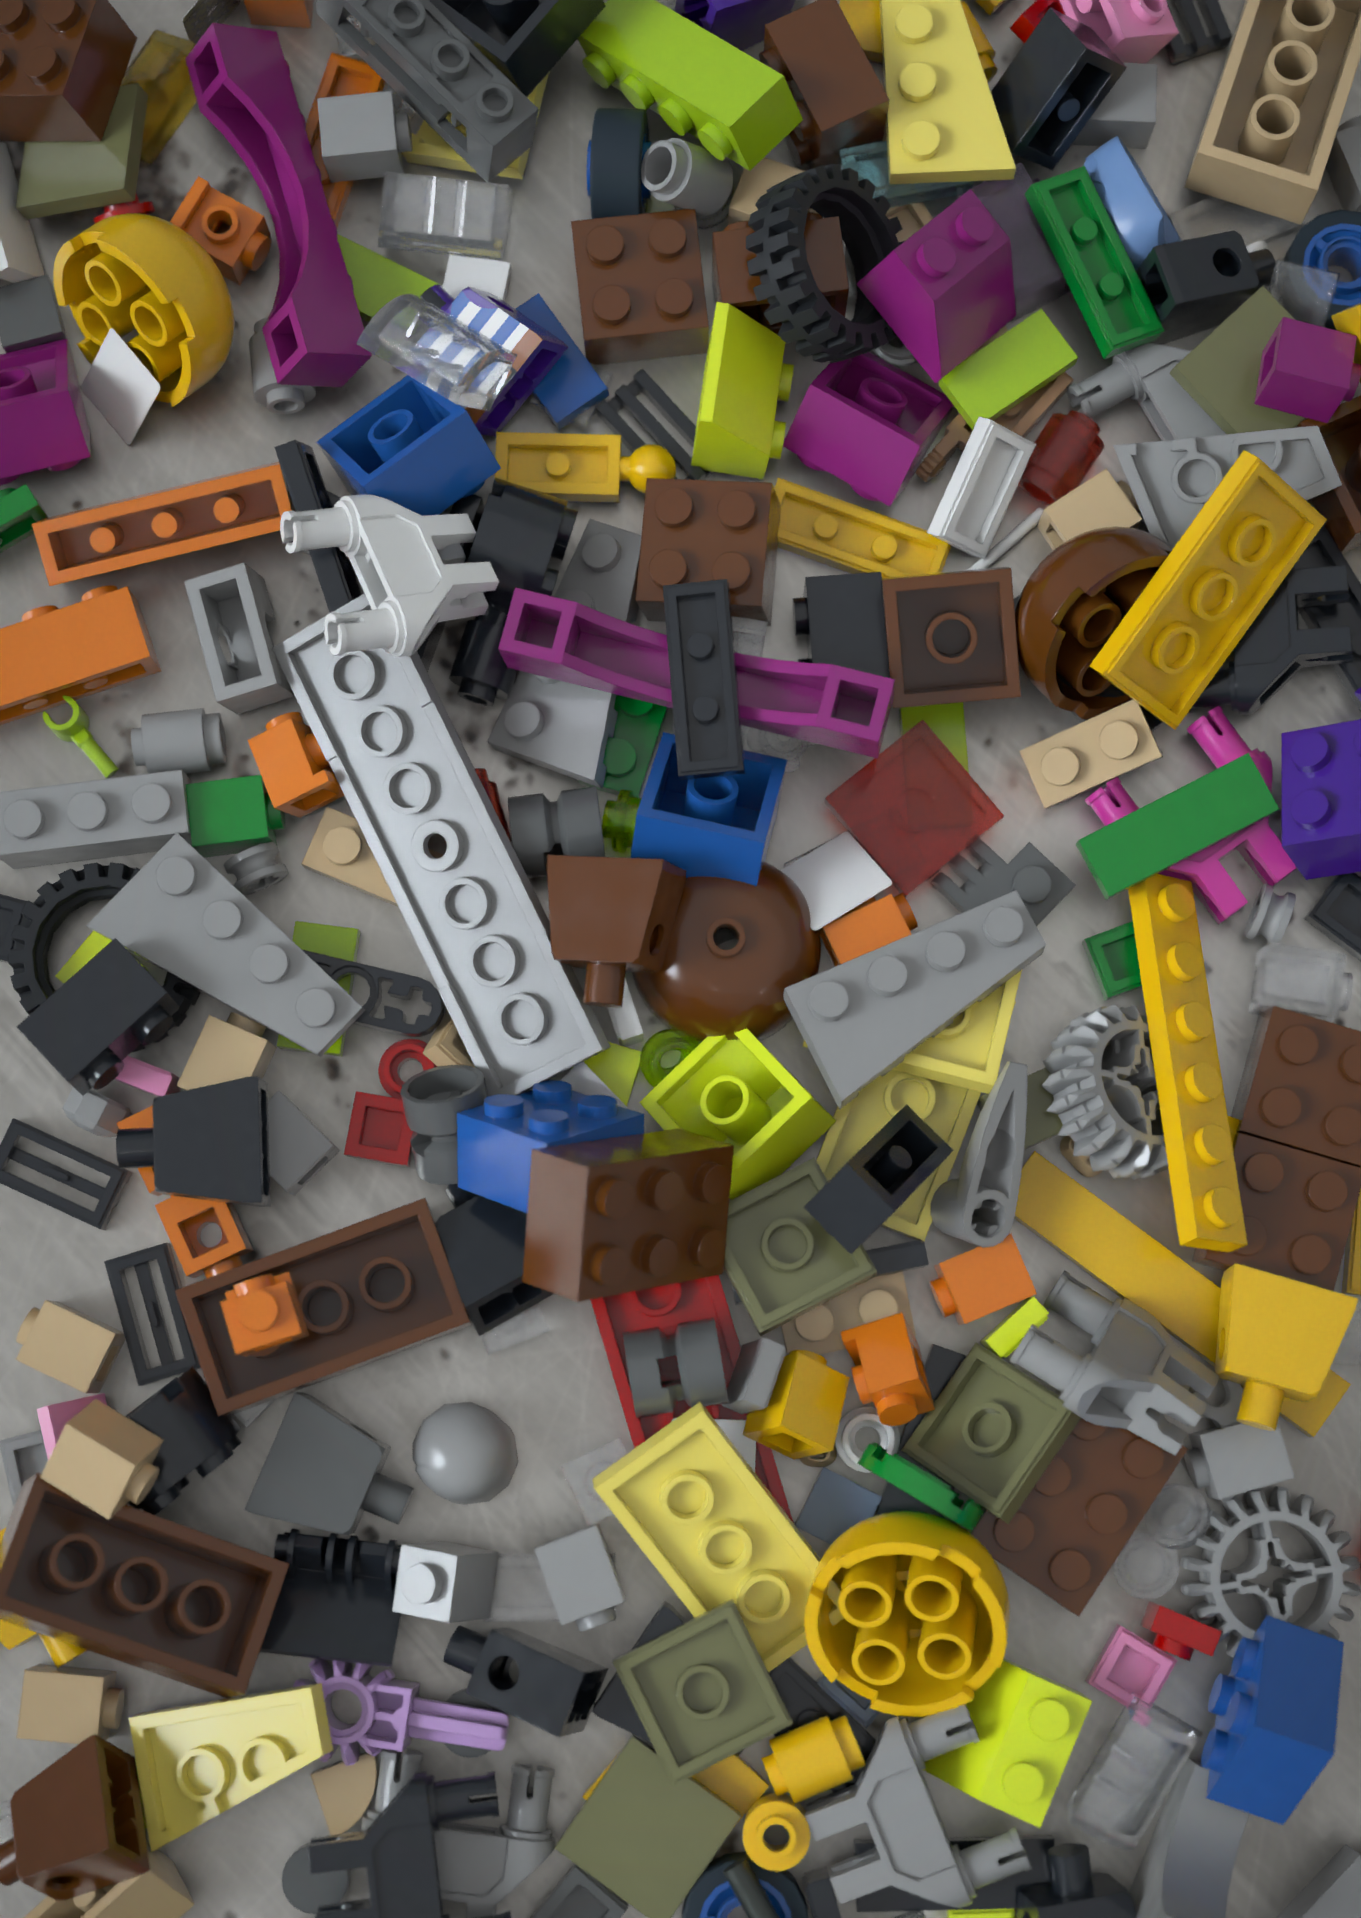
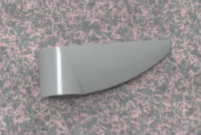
[931,1061,1027,1247]

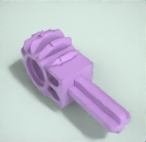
[293,1659,510,1766]

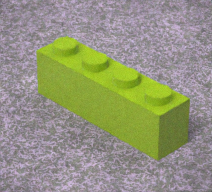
[578,0,803,171]

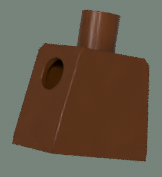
[547,855,686,1008]
[0,1734,150,1900]

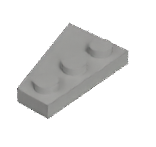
[1113,426,1342,549]

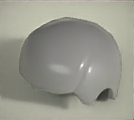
[412,1402,518,1505]

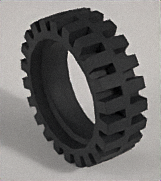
[746,164,904,363]
[9,862,200,1053]

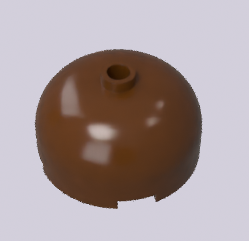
[1015,526,1173,719]
[632,862,821,1044]

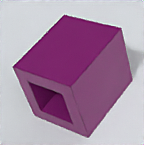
[1254,317,1361,423]

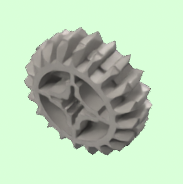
[1041,1004,1169,1180]
[1180,1486,1361,1658]

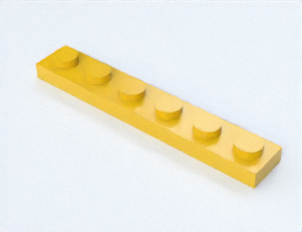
[1128,874,1248,1253]

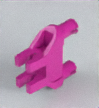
[1085,705,1297,925]

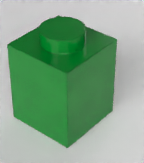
[185,775,286,858]

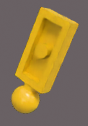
[495,432,676,502]

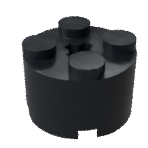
[468,477,578,613]
[125,1366,242,1515]

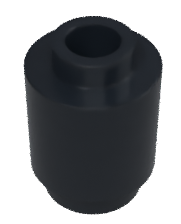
[449,608,517,706]

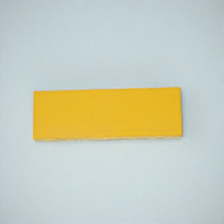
[774,477,952,585]

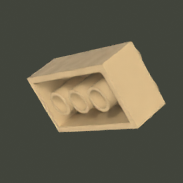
[1184,0,1361,225]

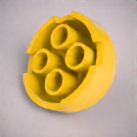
[53,213,234,406]
[804,1511,1010,1717]

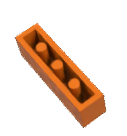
[32,462,296,586]
[0,585,161,725]

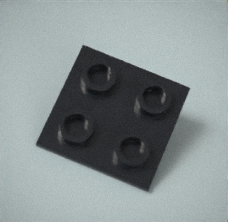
[260,1529,402,1667]

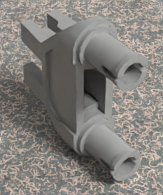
[1067,343,1226,526]
[1009,1270,1220,1455]
[805,1704,1032,1908]
[361,1749,556,1918]

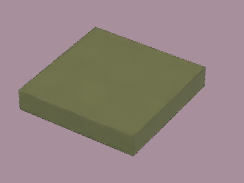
[16,83,148,220]
[1169,286,1305,434]
[724,1157,877,1337]
[902,1342,1081,1524]
[612,1599,793,1786]
[554,1734,741,1918]

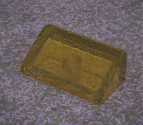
[121,30,197,164]

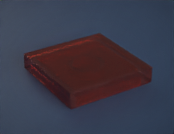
[824,720,1004,898]

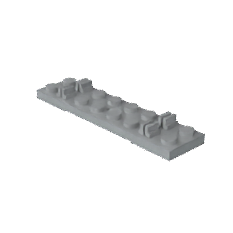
[272,593,611,1096]

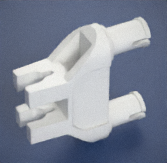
[280,494,499,657]

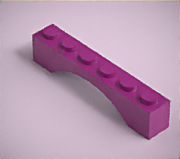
[185,22,372,388]
[498,587,895,759]

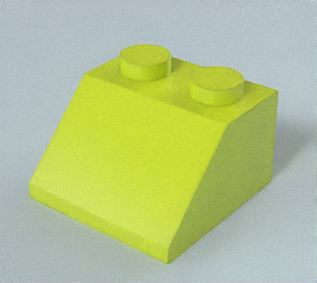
[691,302,794,480]
[639,1028,836,1200]
[923,1658,1092,1828]

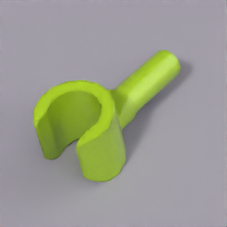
[43,695,119,779]

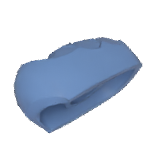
[1084,136,1182,271]

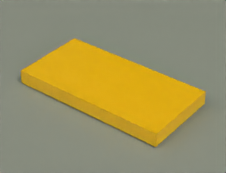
[1090,450,1327,730]

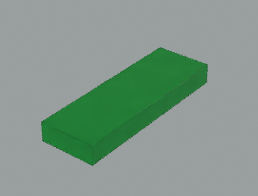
[1024,166,1165,359]
[1076,753,1279,900]

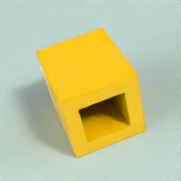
[743,1350,850,1460]

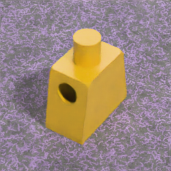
[1215,1263,1358,1431]

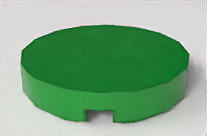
[857,1442,984,1532]

